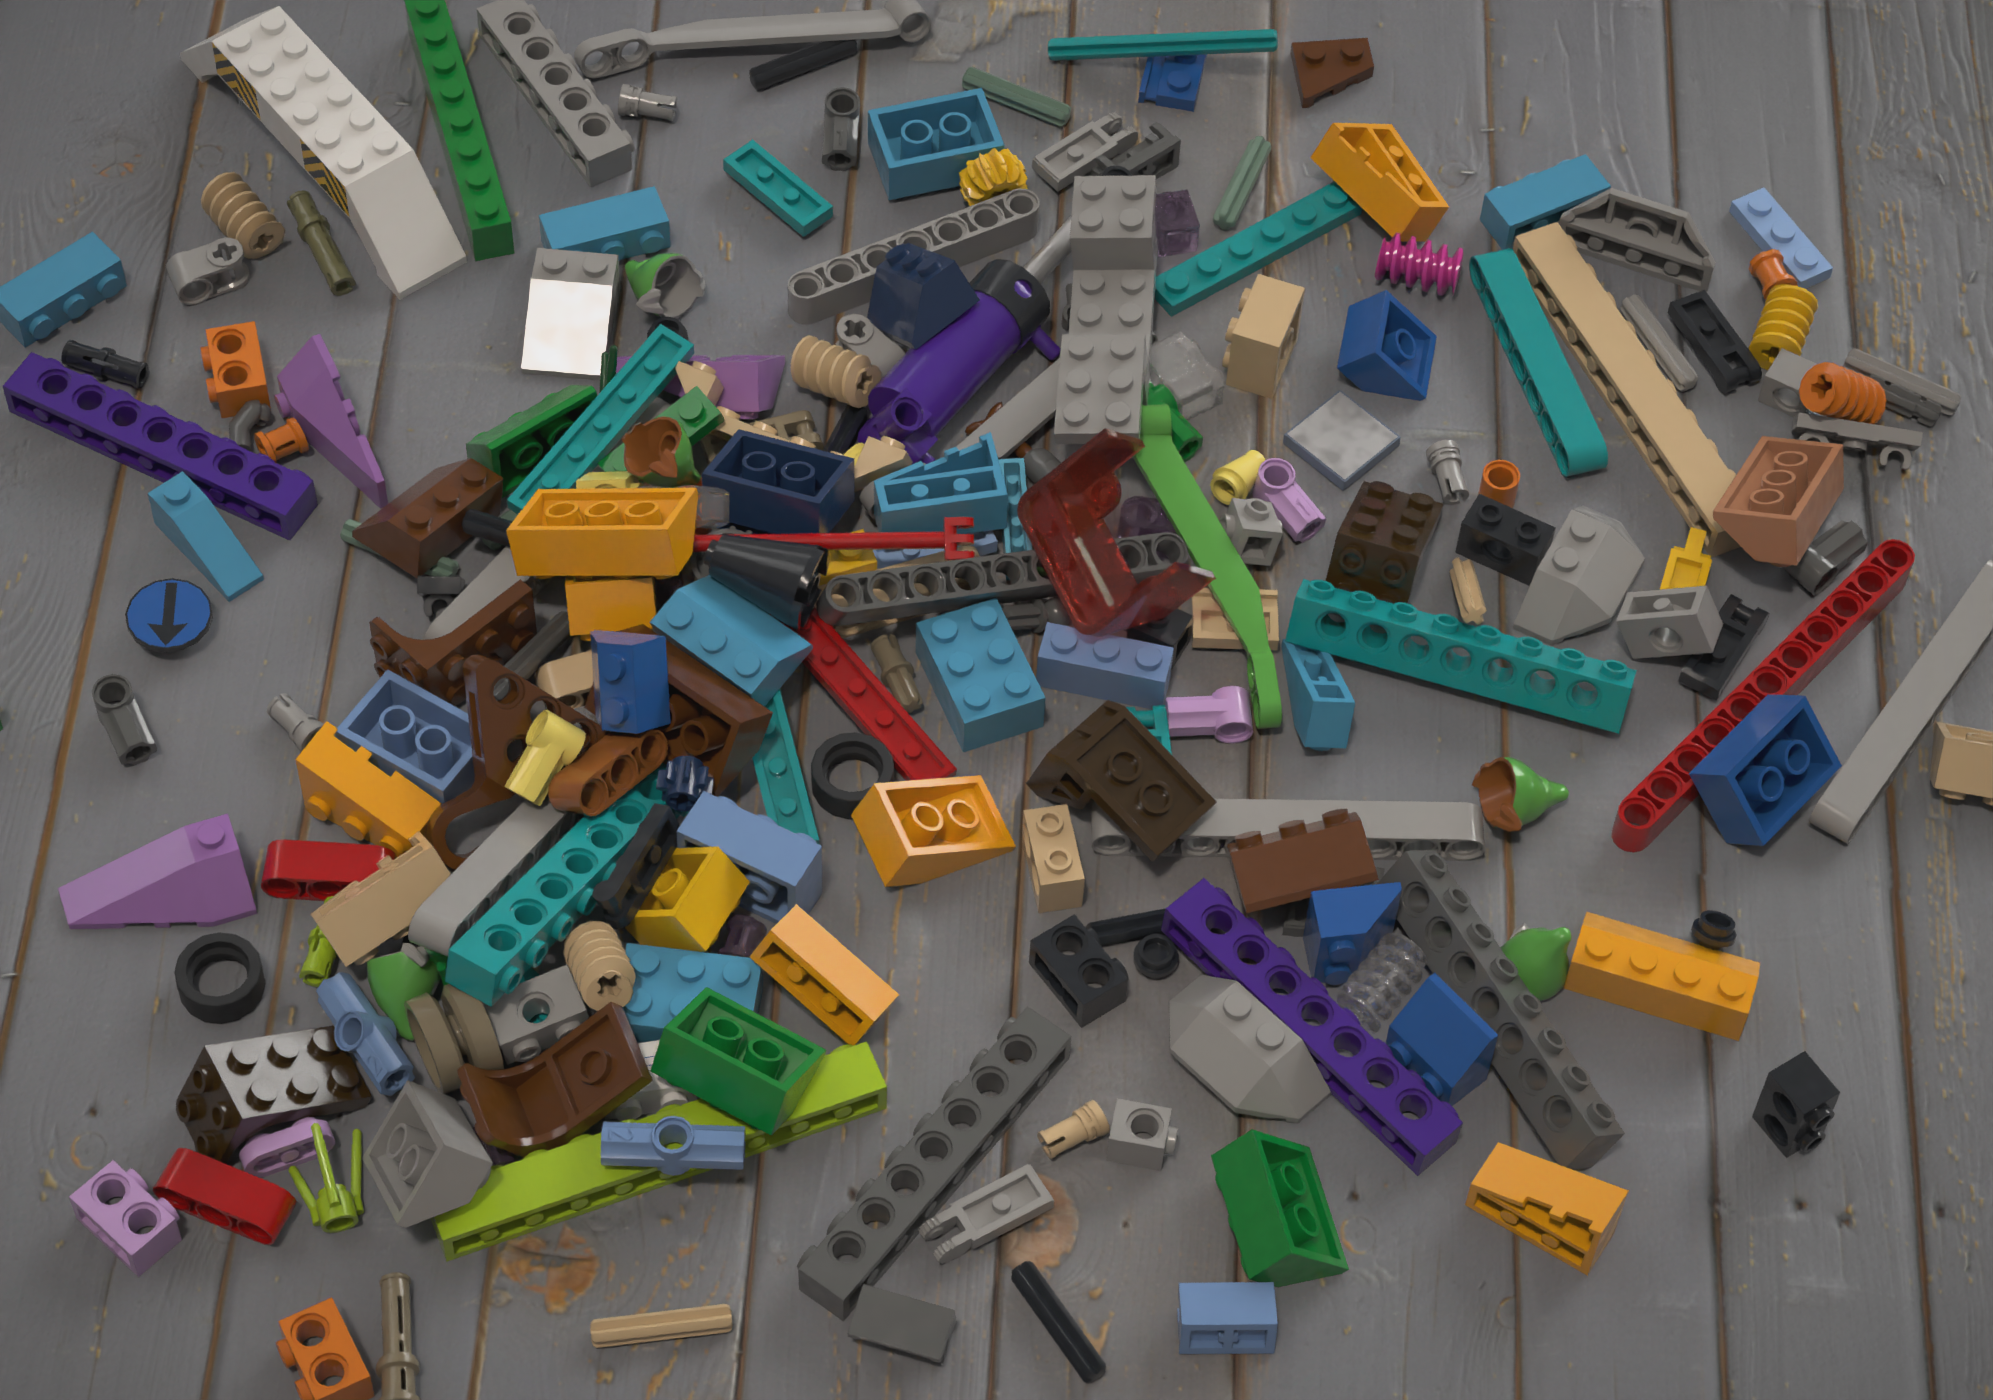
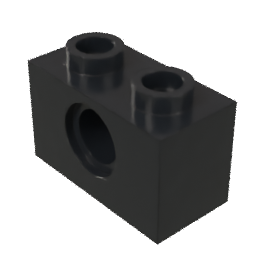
[1455,494,1556,586]

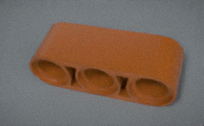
[548,729,668,816]

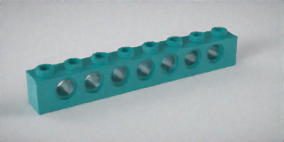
[1285,579,1637,734]
[445,763,690,1007]

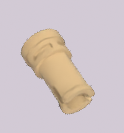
[1037,1100,1110,1159]

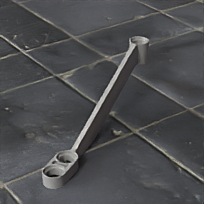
[574,0,931,78]
[859,331,1158,519]

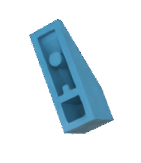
[148,471,264,602]
[1281,639,1355,751]

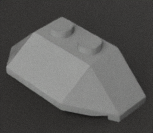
[1559,188,1716,292]
[1513,505,1645,646]
[1169,975,1331,1124]

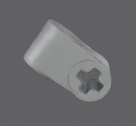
[166,237,250,305]
[836,314,905,379]

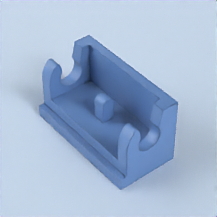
[1177,1282,1278,1354]

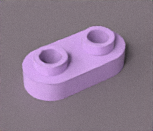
[239,1117,335,1178]

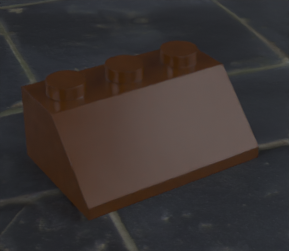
[352,458,503,579]
[1226,809,1379,913]

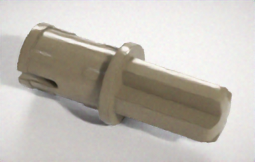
[871,634,923,714]

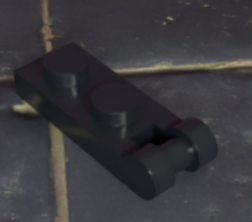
[1667,290,1762,394]
[1678,594,1770,700]
[592,803,680,929]

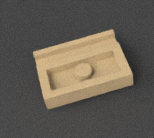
[1191,587,1279,650]

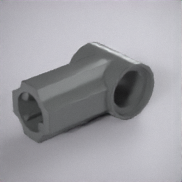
[822,87,860,171]
[1782,520,1868,596]
[92,674,157,766]

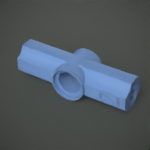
[316,972,415,1096]
[601,1116,746,1176]

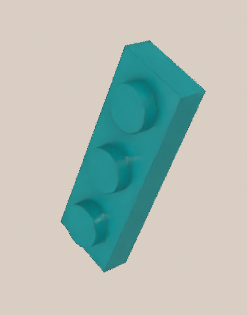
[723,139,833,237]

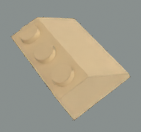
[1930,721,1993,806]

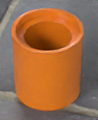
[1478,460,1520,508]

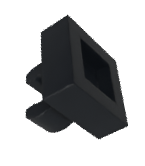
[417,576,465,617]

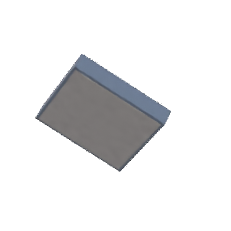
[1283,390,1401,491]

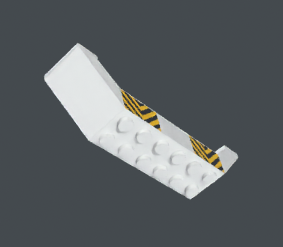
[180,6,467,300]

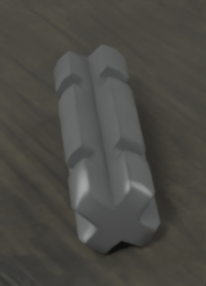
[1869,375,1942,427]

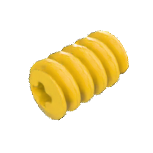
[1748,284,1818,371]

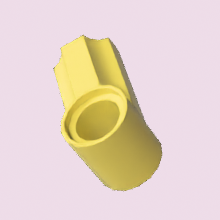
[504,710,586,806]

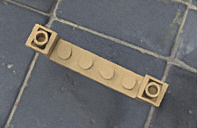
[675,361,912,492]

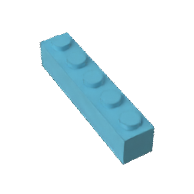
[998,458,1032,580]

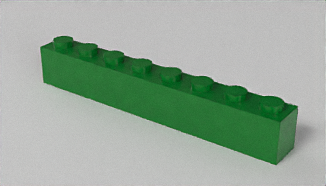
[404,0,515,262]

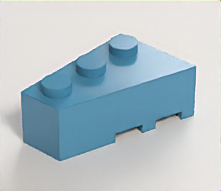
[874,432,1008,534]

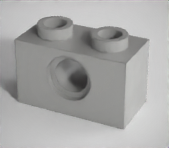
[1616,586,1723,659]
[482,964,589,1065]

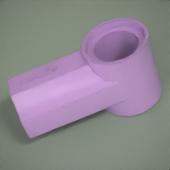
[1252,458,1326,543]
[1165,686,1253,744]

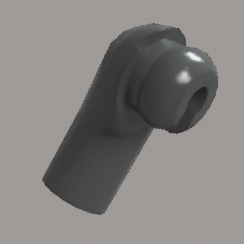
[229,400,271,451]

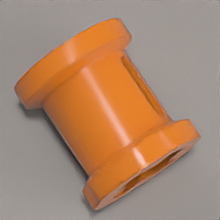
[1749,249,1798,300]
[254,417,309,463]

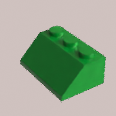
[466,385,597,498]
[650,987,826,1136]
[1211,1129,1349,1287]

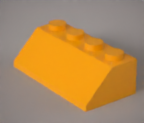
[506,488,698,579]
[1563,911,1760,1041]

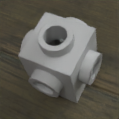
[1219,498,1283,566]

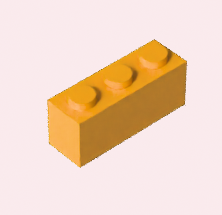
[749,904,899,1046]

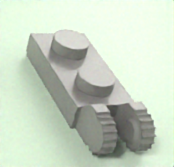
[1032,112,1139,192]
[918,1164,1054,1264]

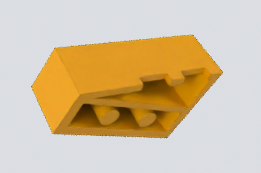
[1310,123,1449,242]
[295,721,442,857]
[1465,1142,1629,1276]

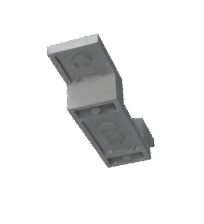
[1054,175,1158,444]

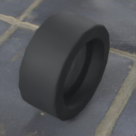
[811,732,894,819]
[174,932,266,1024]

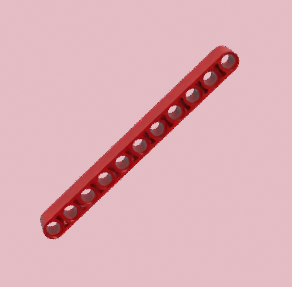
[1611,539,1915,853]

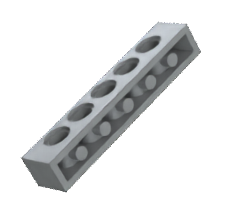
[477,0,635,188]

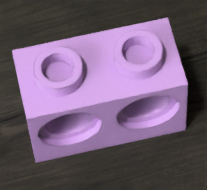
[69,1160,182,1277]

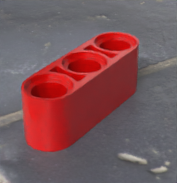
[261,839,397,901]
[153,1148,297,1245]

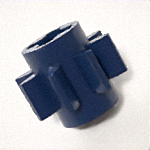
[656,756,714,812]

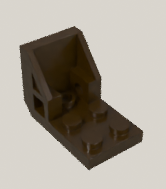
[1026,700,1217,862]

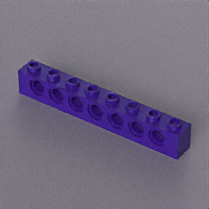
[2,352,318,541]
[1161,878,1463,1176]

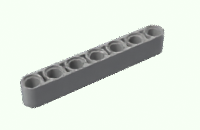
[787,188,1040,325]
[408,794,585,956]

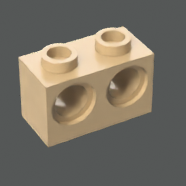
[1022,804,1085,913]

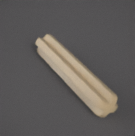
[1449,557,1487,625]
[590,1304,732,1348]

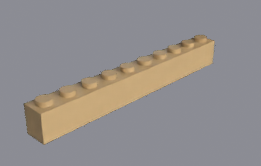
[1513,222,1741,558]

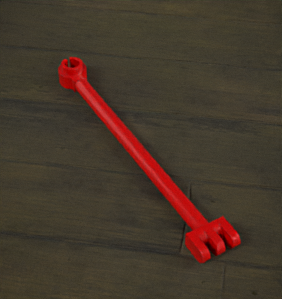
[693,517,975,561]

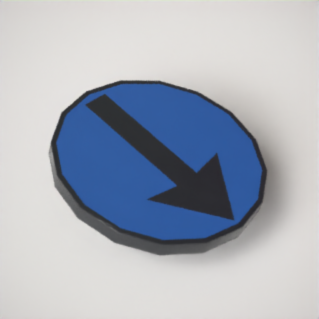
[125,578,213,653]

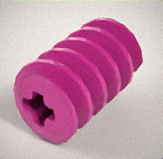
[1375,232,1464,296]

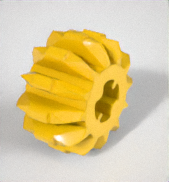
[959,148,1028,206]

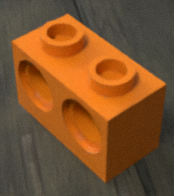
[200,321,271,418]
[275,1297,375,1400]

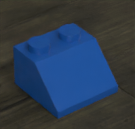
[1337,290,1437,401]
[590,630,671,734]
[1303,882,1402,985]
[1386,972,1498,1106]

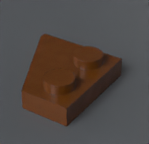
[1290,38,1374,108]

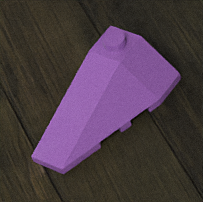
[274,334,388,508]
[616,355,785,419]
[58,813,257,929]

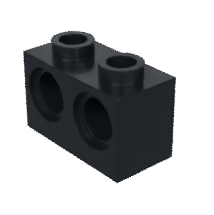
[1029,914,1129,1028]
[1752,1051,1840,1158]

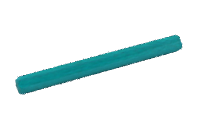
[1048,29,1278,61]

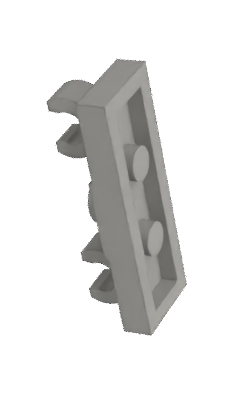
[1791,412,1923,471]

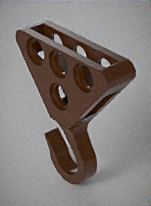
[426,655,610,870]

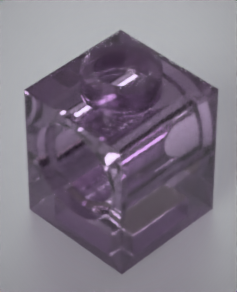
[1155,189,1200,258]

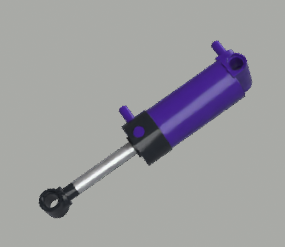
[857,165,1133,465]

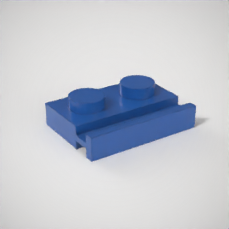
[1138,54,1207,112]

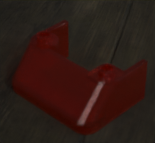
[1017,428,1216,637]

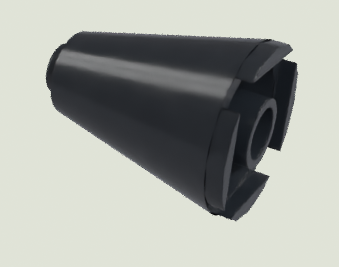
[704,534,830,630]

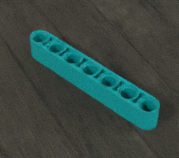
[1469,248,1608,477]

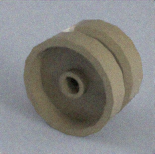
[404,984,504,1095]

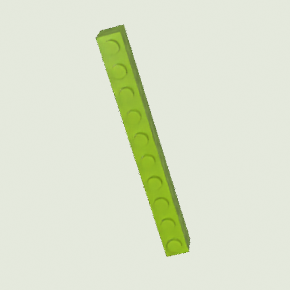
[430,1041,887,1262]

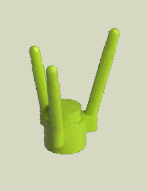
[288,1123,365,1233]

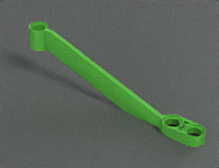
[1129,404,1282,729]

